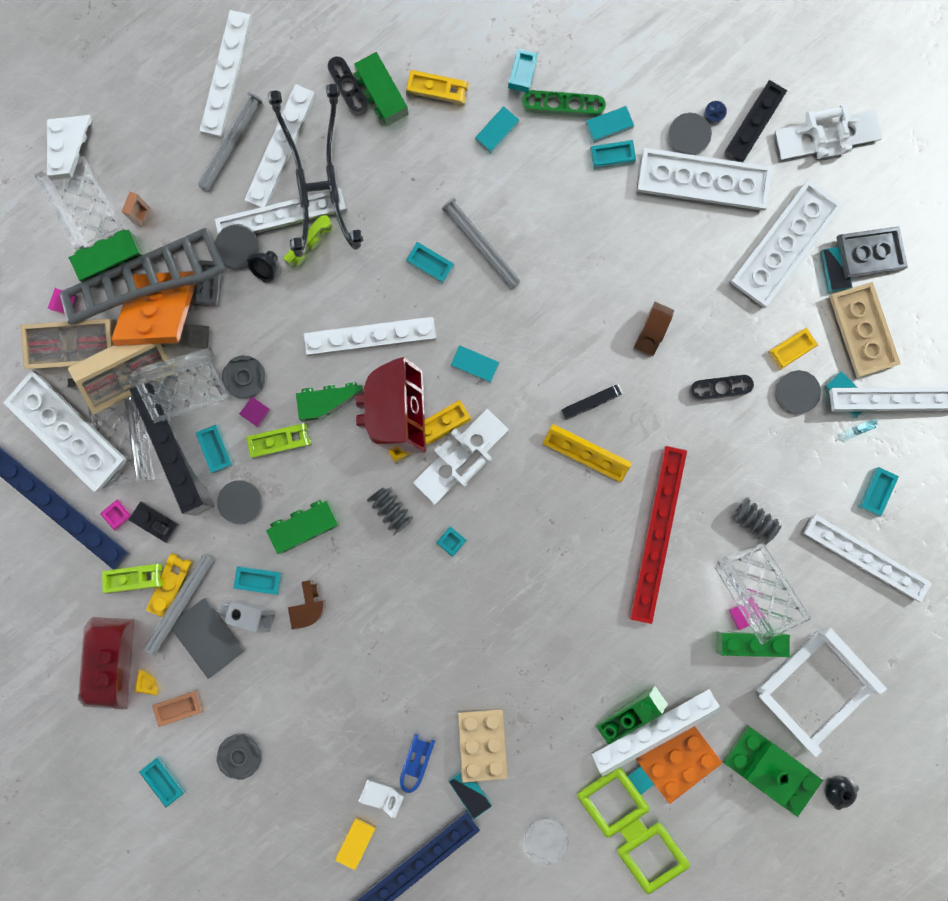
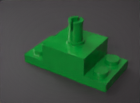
[722,725,823,817]

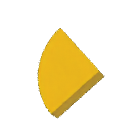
[134,669,159,695]

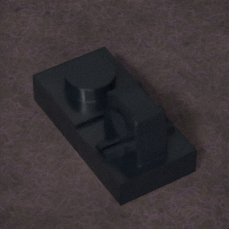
[129,501,180,543]

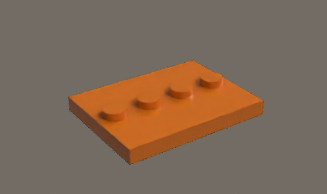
[111,271,195,346]

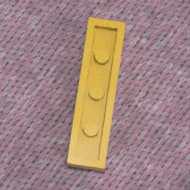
[388,400,472,464]
[542,423,632,482]

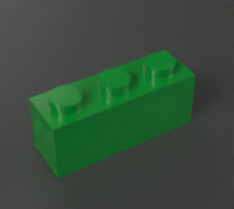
[353,52,409,126]
[68,230,143,282]
[266,499,340,554]
[716,631,790,657]

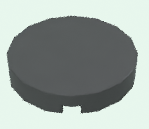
[668,112,712,155]
[215,224,259,268]
[222,355,267,399]
[776,370,821,414]
[217,480,262,524]
[217,734,262,780]

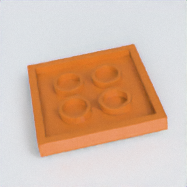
[636,726,722,804]

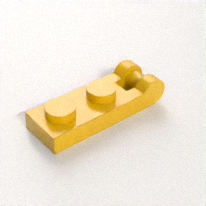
[406,70,469,106]
[146,553,192,618]

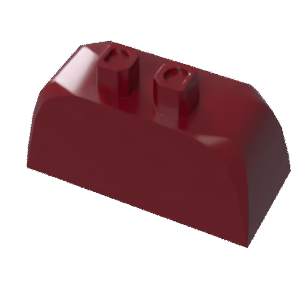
[355,357,426,453]
[78,617,134,709]

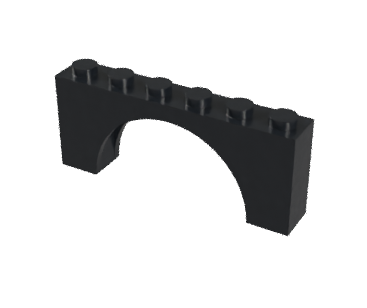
[129,380,215,516]

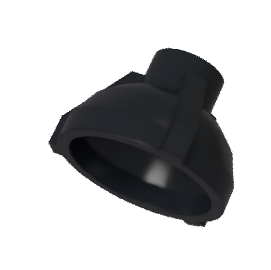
[247,251,278,283]
[825,776,859,810]

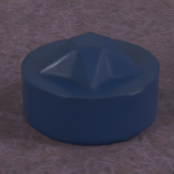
[704,101,727,124]

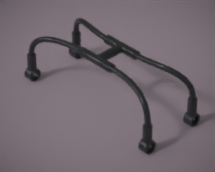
[268,84,364,257]

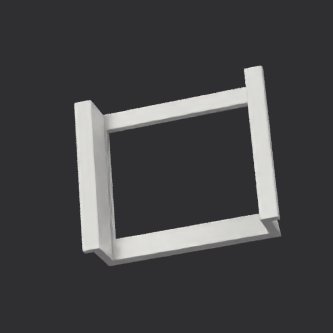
[756,628,887,757]

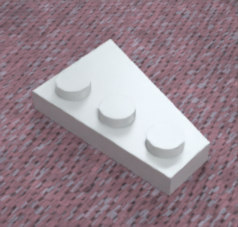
[47,115,93,180]

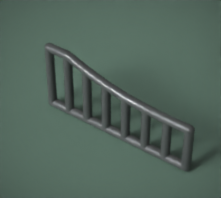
[60,228,226,325]

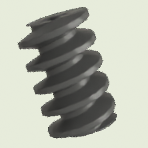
[367,487,414,536]
[732,497,782,545]

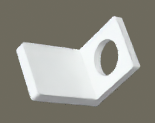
[359,780,403,818]

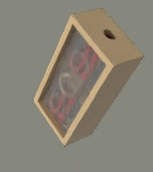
[20,319,117,370]
[67,344,174,415]

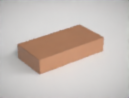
[121,192,150,227]
[152,690,203,727]

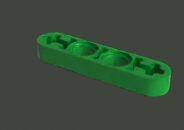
[522,90,606,117]

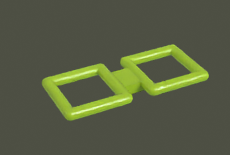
[577,767,690,894]

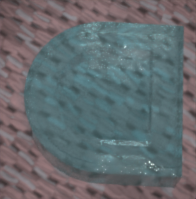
[852,419,879,435]

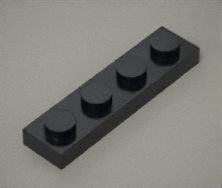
[724,79,788,162]

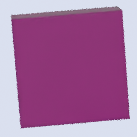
[239,397,271,427]

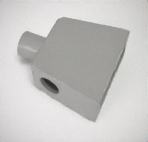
[218,601,276,633]

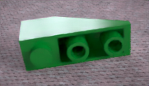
[296,382,364,422]
[596,686,668,745]

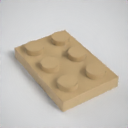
[457,709,508,782]

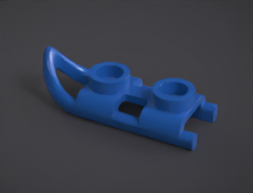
[400,734,435,793]

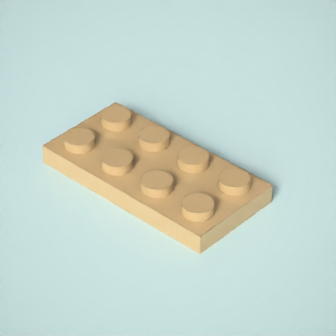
[829,282,901,378]

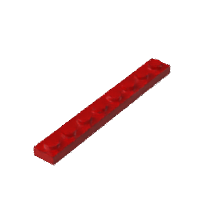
[629,446,687,624]

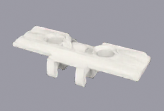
[774,104,882,160]
[413,409,509,504]

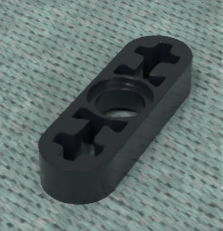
[328,56,368,116]
[689,375,754,401]
[561,384,623,420]

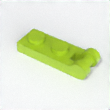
[283,215,333,269]
[246,423,312,459]
[102,564,163,594]

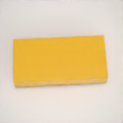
[769,327,818,369]
[335,817,376,870]

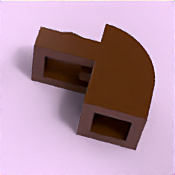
[633,301,674,356]
[288,580,326,630]

